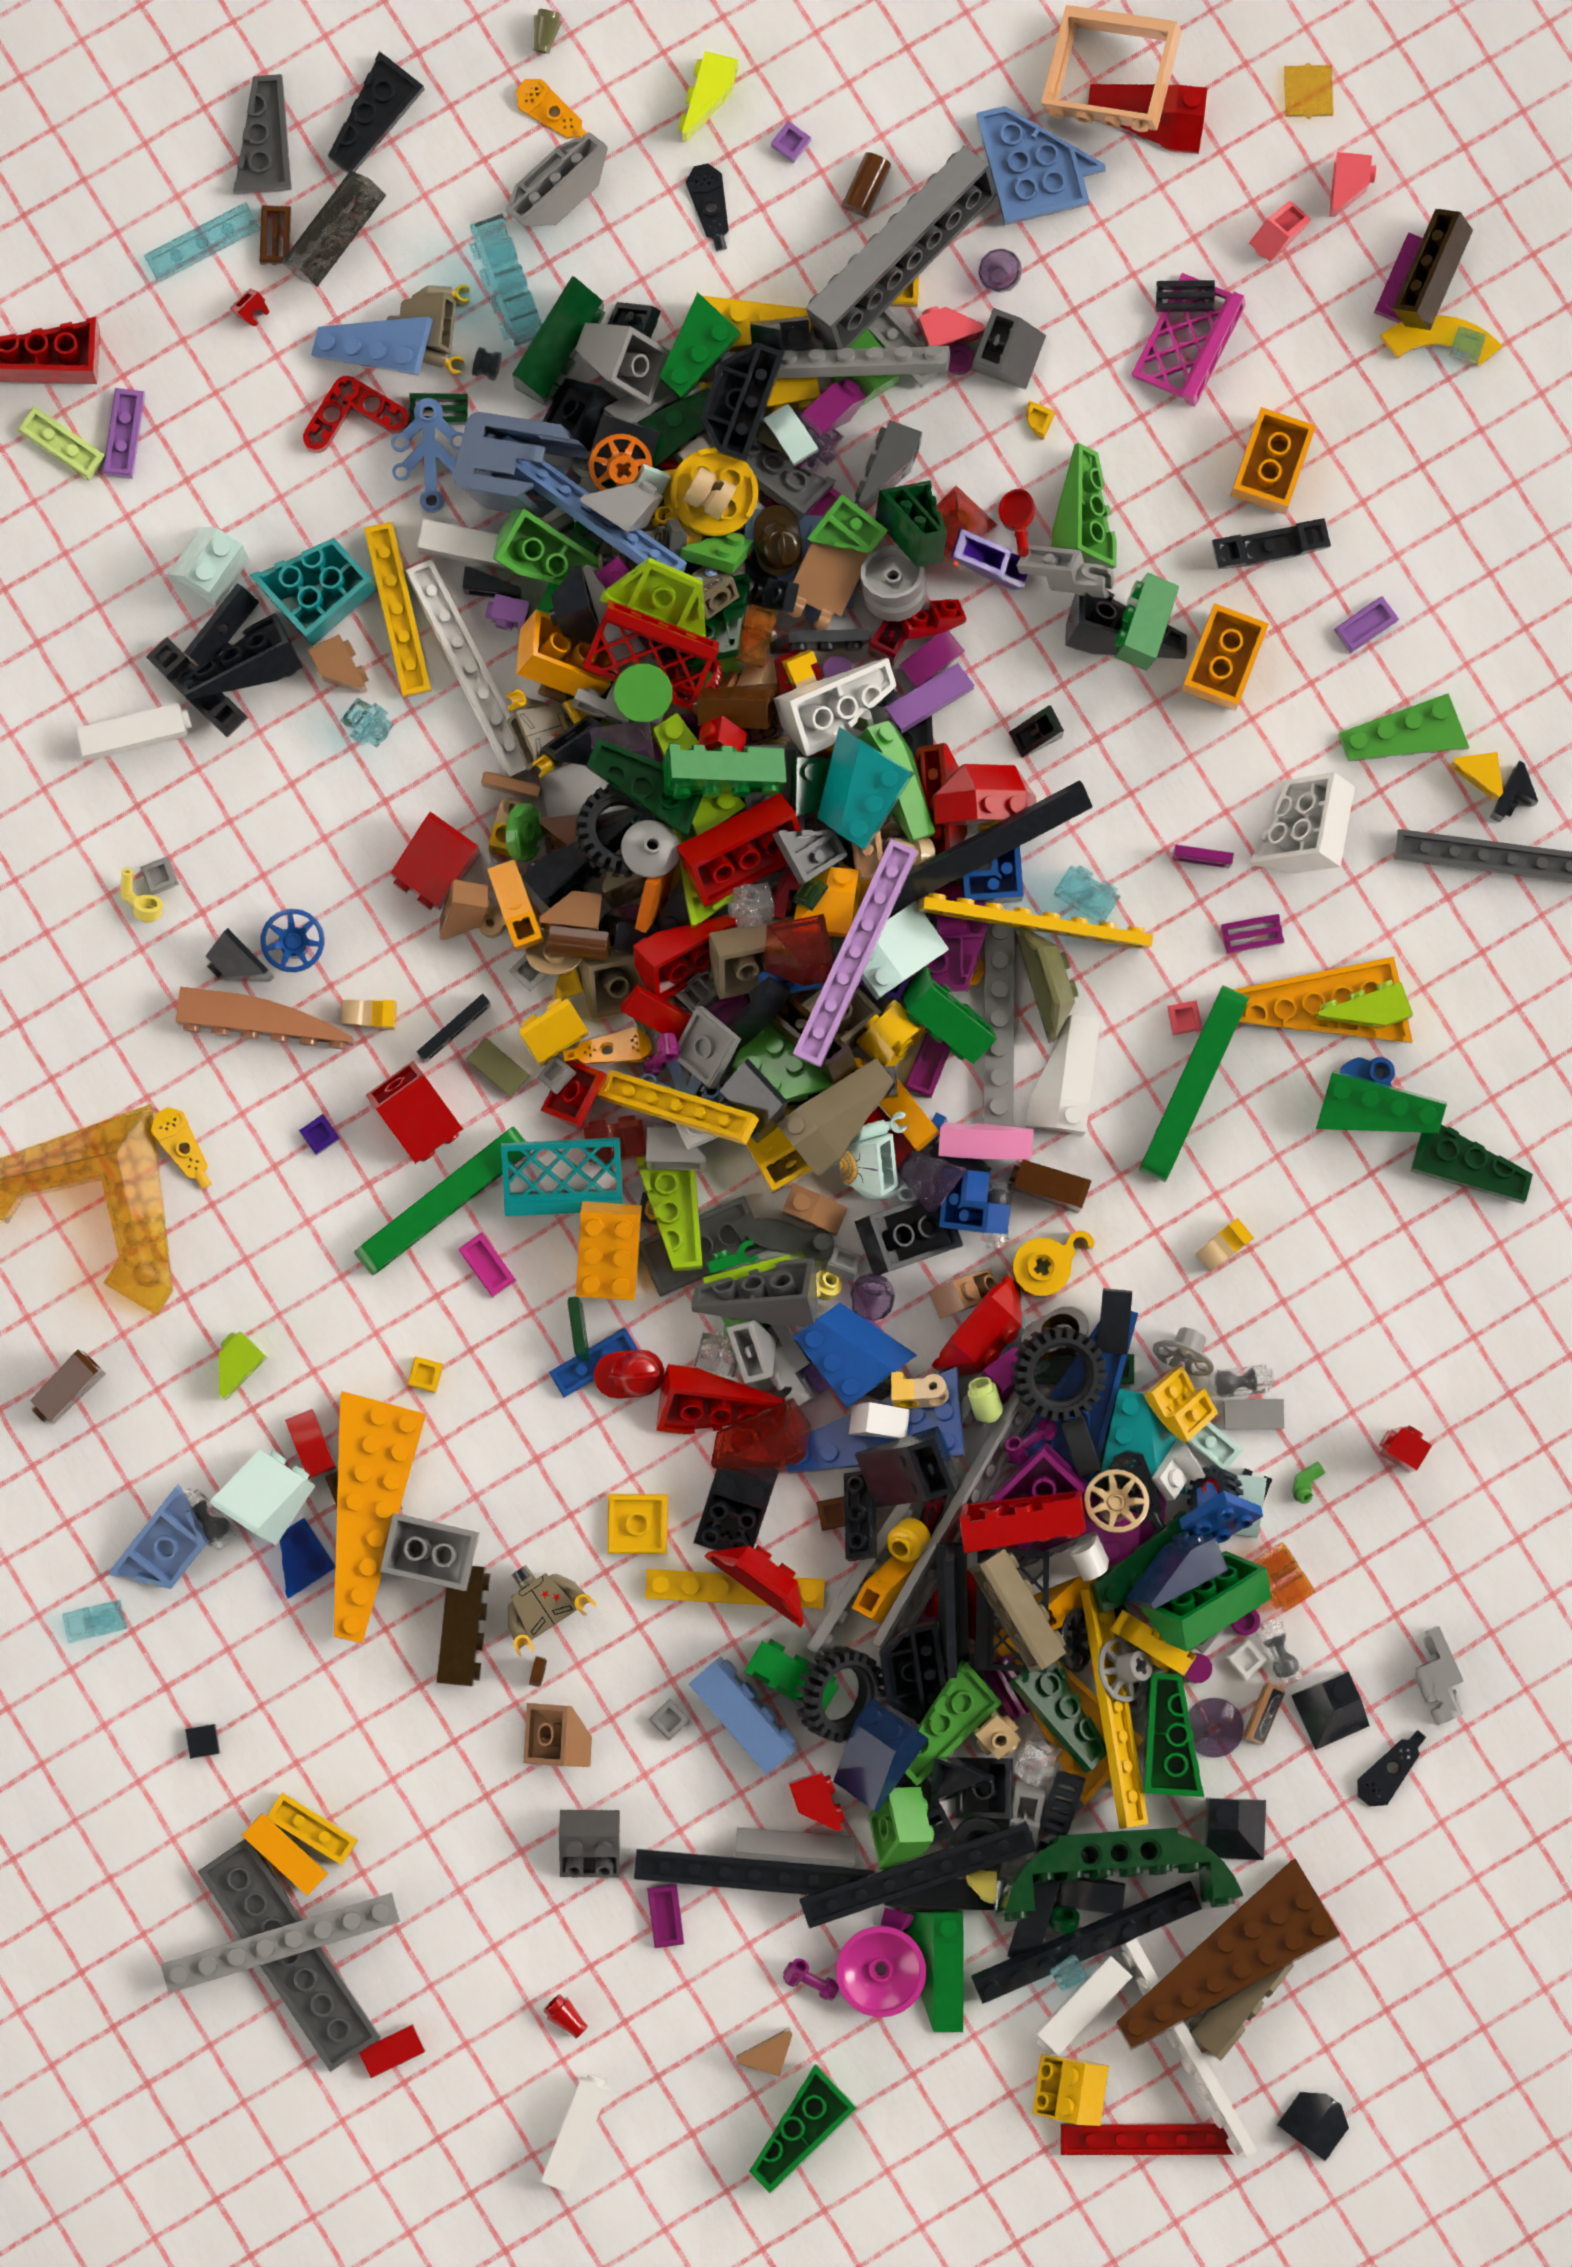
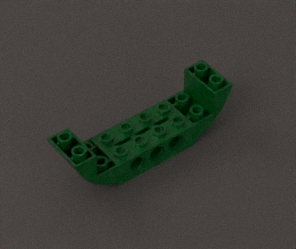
[995,1828,1243,1922]

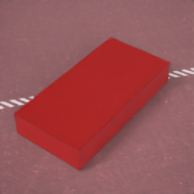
[359,2024,426,2078]

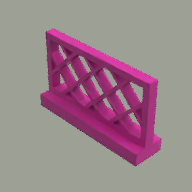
[1131,273,1246,407]

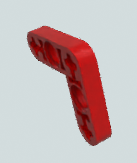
[303,375,409,453]

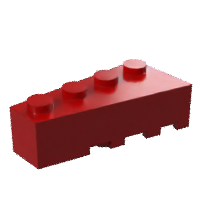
[0,317,100,384]
[959,1490,1087,1553]

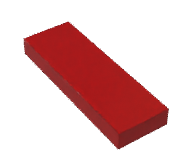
[620,985,692,1042]

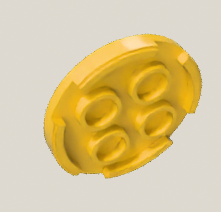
[670,447,759,537]

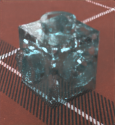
[340,698,394,748]

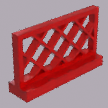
[582,599,719,711]

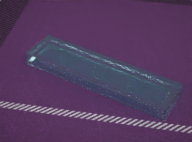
[144,202,261,283]

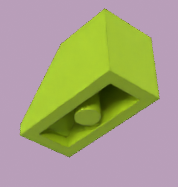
[219,1331,268,1400]

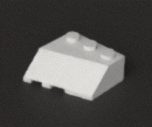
[1250,772,1355,874]

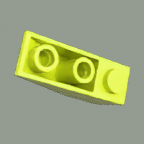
[678,51,738,142]

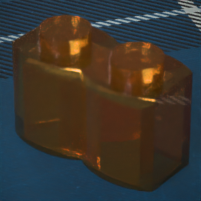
[1251,1542,1316,1612]

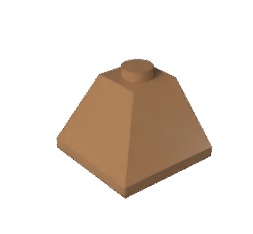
[523,1703,592,1767]

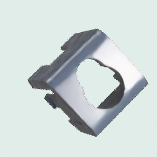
[453,412,589,518]

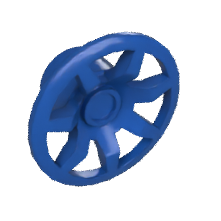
[260,909,325,973]

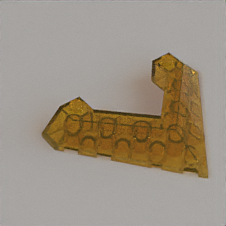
[0,1104,173,1316]

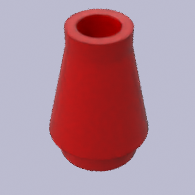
[543,1994,588,2039]

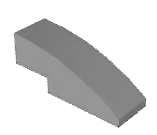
[999,1780,1045,1878]

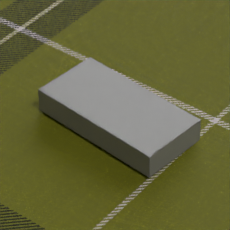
[1224,1399,1284,1430]

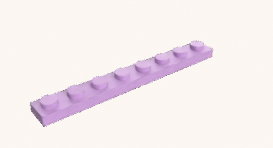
[793,839,918,1067]

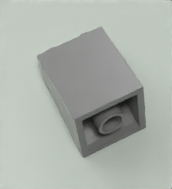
[575,323,670,405]

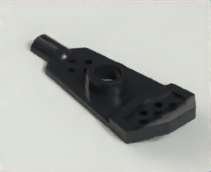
[685,163,729,252]
[1108,1450,1165,1531]
[1357,1730,1427,1806]

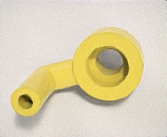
[120,868,163,923]
[816,1269,843,1301]

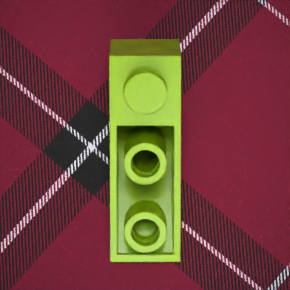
[1315,980,1413,1028]

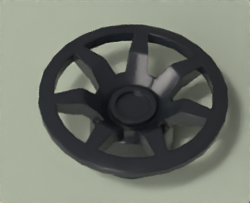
[1054,1607,1091,1672]

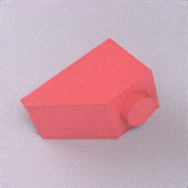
[1329,152,1376,217]
[1249,201,1312,262]
[918,306,985,348]

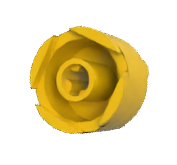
[856,1000,926,1067]

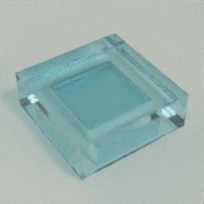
[1449,326,1486,364]

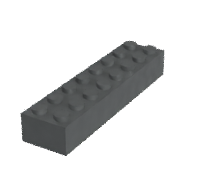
[806,146,997,350]

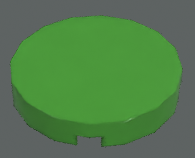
[613,663,672,722]
[506,803,543,862]

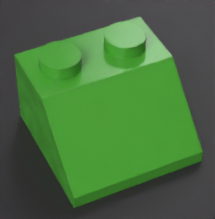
[868,1787,934,1869]

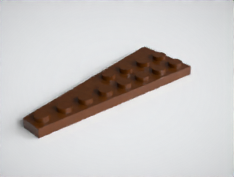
[1116,1858,1341,2051]

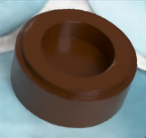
[529,1656,547,1687]

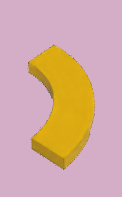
[1380,315,1503,367]

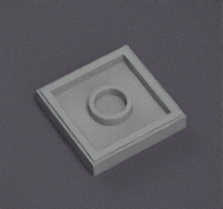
[677,1006,741,1089]

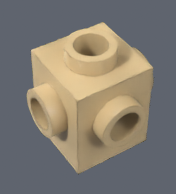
[973,1709,1021,1760]

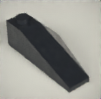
[178,613,303,700]
[521,818,633,908]

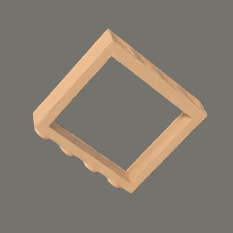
[1041,5,1182,132]

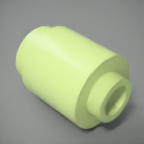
[967,1377,1003,1423]

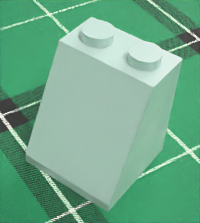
[168,526,250,607]
[210,1449,316,1545]

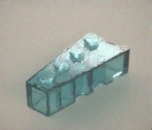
[469,213,542,347]

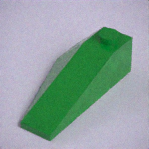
[902,1911,964,2032]

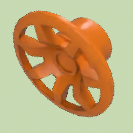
[589,433,652,491]

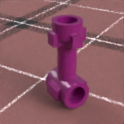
[642,1033,680,1076]
[1005,1418,1058,1464]
[783,1958,839,2001]

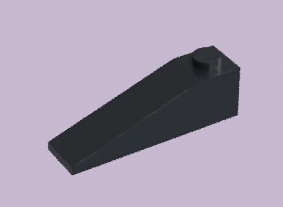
[1065,590,1187,659]

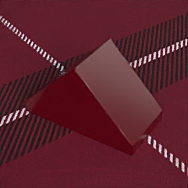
[867,620,907,667]

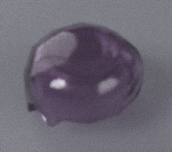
[978,248,1022,293]
[850,1273,895,1321]

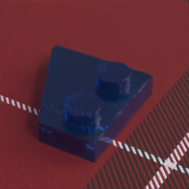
[280,1518,336,1599]

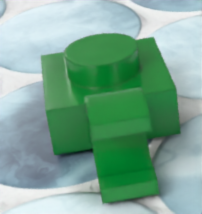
[707,1240,759,1273]

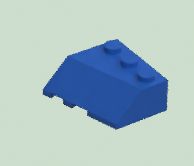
[793,1303,917,1409]

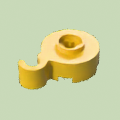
[1012,1231,1095,1297]
[1110,1610,1197,1676]

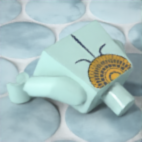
[833,1112,914,1202]

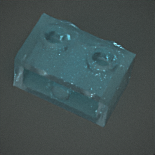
[1053,865,1121,923]

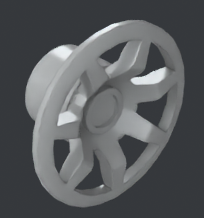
[1153,1327,1214,1376]
[1098,1637,1152,1702]

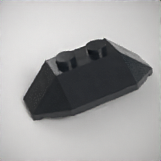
[700,343,785,462]
[879,1620,946,1725]

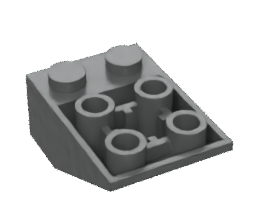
[854,420,922,512]

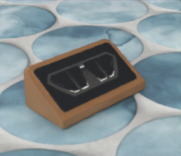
[1243,1682,1285,1745]

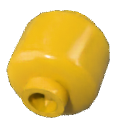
[887,1517,931,1562]

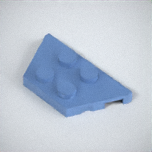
[109,1484,209,1589]

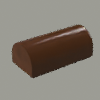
[841,152,891,219]
[547,926,611,961]

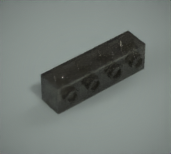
[282,170,386,287]

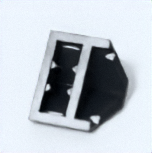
[1276,2092,1349,2161]

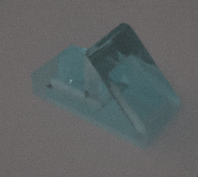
[62,1600,127,1643]

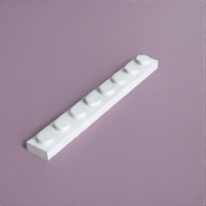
[405,559,528,778]
[1120,1938,1257,2158]

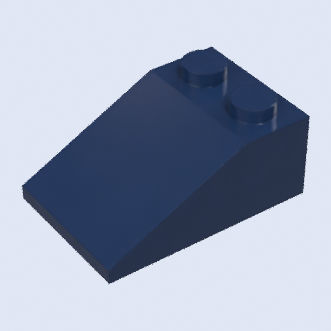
[1125,1531,1228,1609]
[833,1698,929,1813]

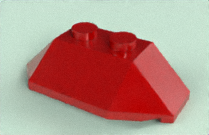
[914,743,968,856]
[932,764,1037,826]
[931,1275,1022,1376]
[704,1545,804,1628]

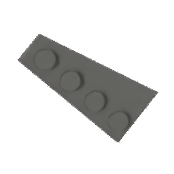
[233,74,292,195]

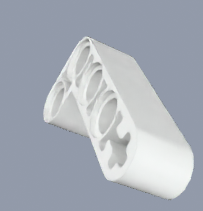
[1018,1532,1109,1595]

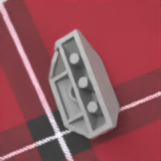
[505,132,608,226]

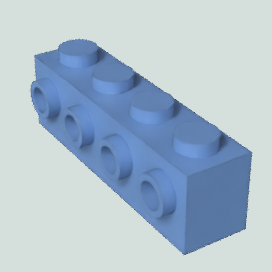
[689,1656,799,1775]

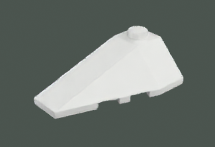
[773,658,897,756]
[1025,1015,1100,1135]

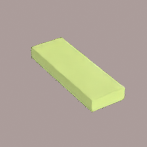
[17,406,105,481]

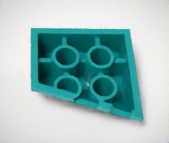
[250,538,378,646]
[817,726,915,849]
[1100,1389,1186,1495]

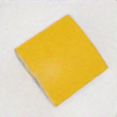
[1143,1365,1218,1443]

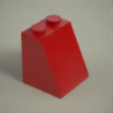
[390,811,481,911]
[366,1061,463,1164]

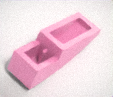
[938,1122,1034,1159]

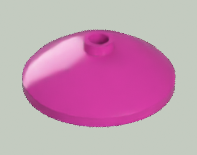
[836,1926,926,2017]

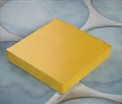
[608,1494,668,1554]

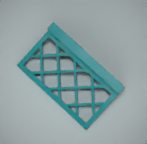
[501,1138,623,1216]

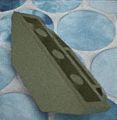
[1015,926,1078,1043]

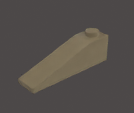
[777,1058,894,1177]
[1188,1963,1294,2061]

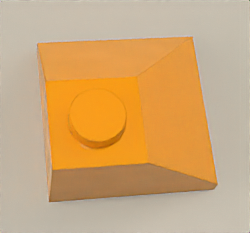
[792,867,860,938]

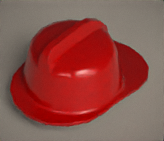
[593,1350,664,1399]

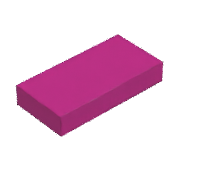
[458,1232,517,1298]

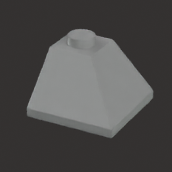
[580,481,663,532]

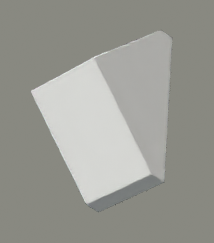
[849,1402,910,1439]

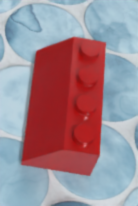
[676,793,801,907]

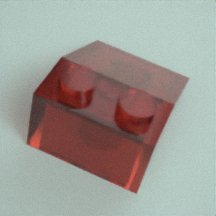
[711,1398,811,1469]

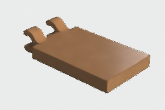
[786,512,873,630]

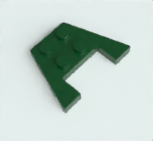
[666,573,750,668]

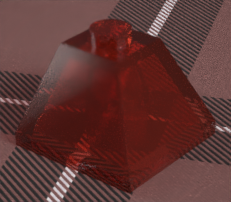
[936,486,998,567]
[765,914,833,986]

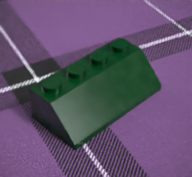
[512,276,606,406]

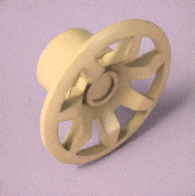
[1084,1469,1149,1533]

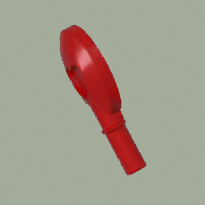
[998,489,1035,557]

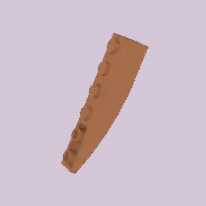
[176,987,355,1049]

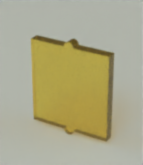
[1284,63,1333,119]

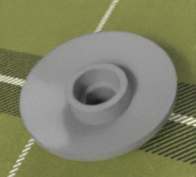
[621,820,680,878]

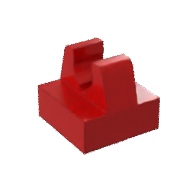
[230,288,269,326]

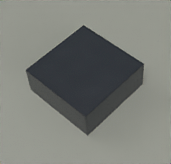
[185,1724,221,1759]

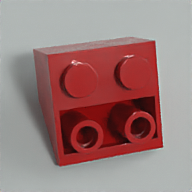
[788,1771,846,1831]

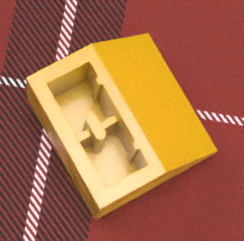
[518,998,589,1067]
[1032,2054,1109,2126]

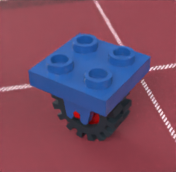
[1179,1466,1263,1544]

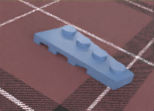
[311,316,433,376]

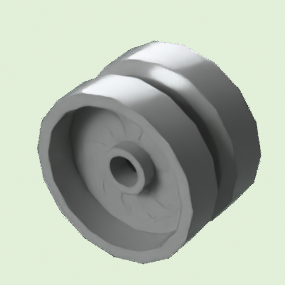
[860,545,927,621]

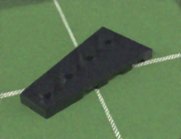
[328,51,425,177]

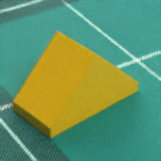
[1449,752,1503,802]

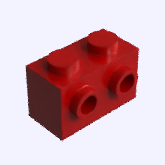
[1379,1425,1432,1473]

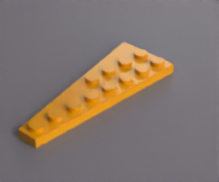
[334,1391,426,1644]

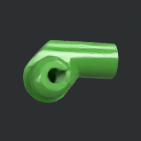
[1292,1461,1325,1504]

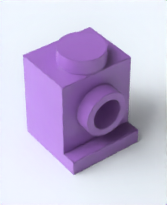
[485,594,531,634]

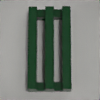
[409,393,468,425]
[567,1296,590,1362]

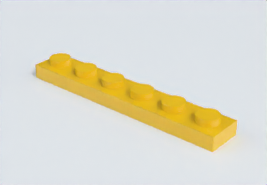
[364,522,432,698]
[597,1070,759,1145]
[645,1569,825,1609]

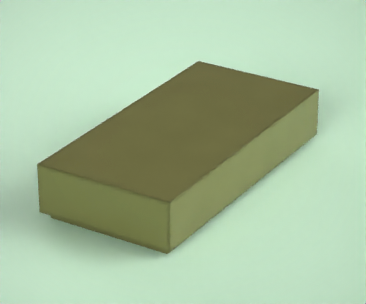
[466,1037,530,1098]

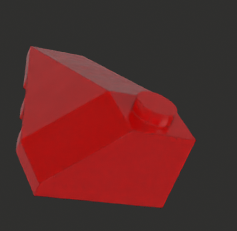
[1088,84,1208,154]
[633,910,751,1000]
[656,1364,785,1435]

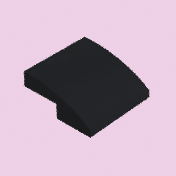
[585,413,661,484]

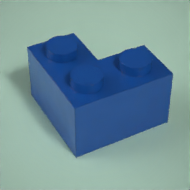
[961,846,1024,903]
[939,1168,1010,1234]

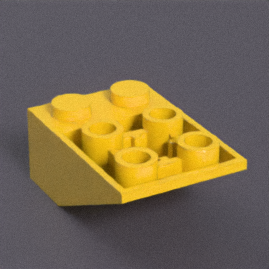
[745,1108,813,1194]

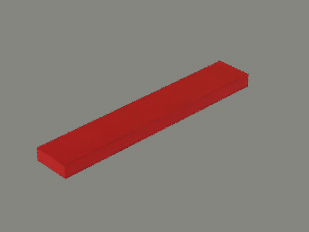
[1060,2123,1239,2155]

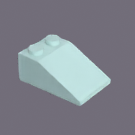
[861,901,949,1000]

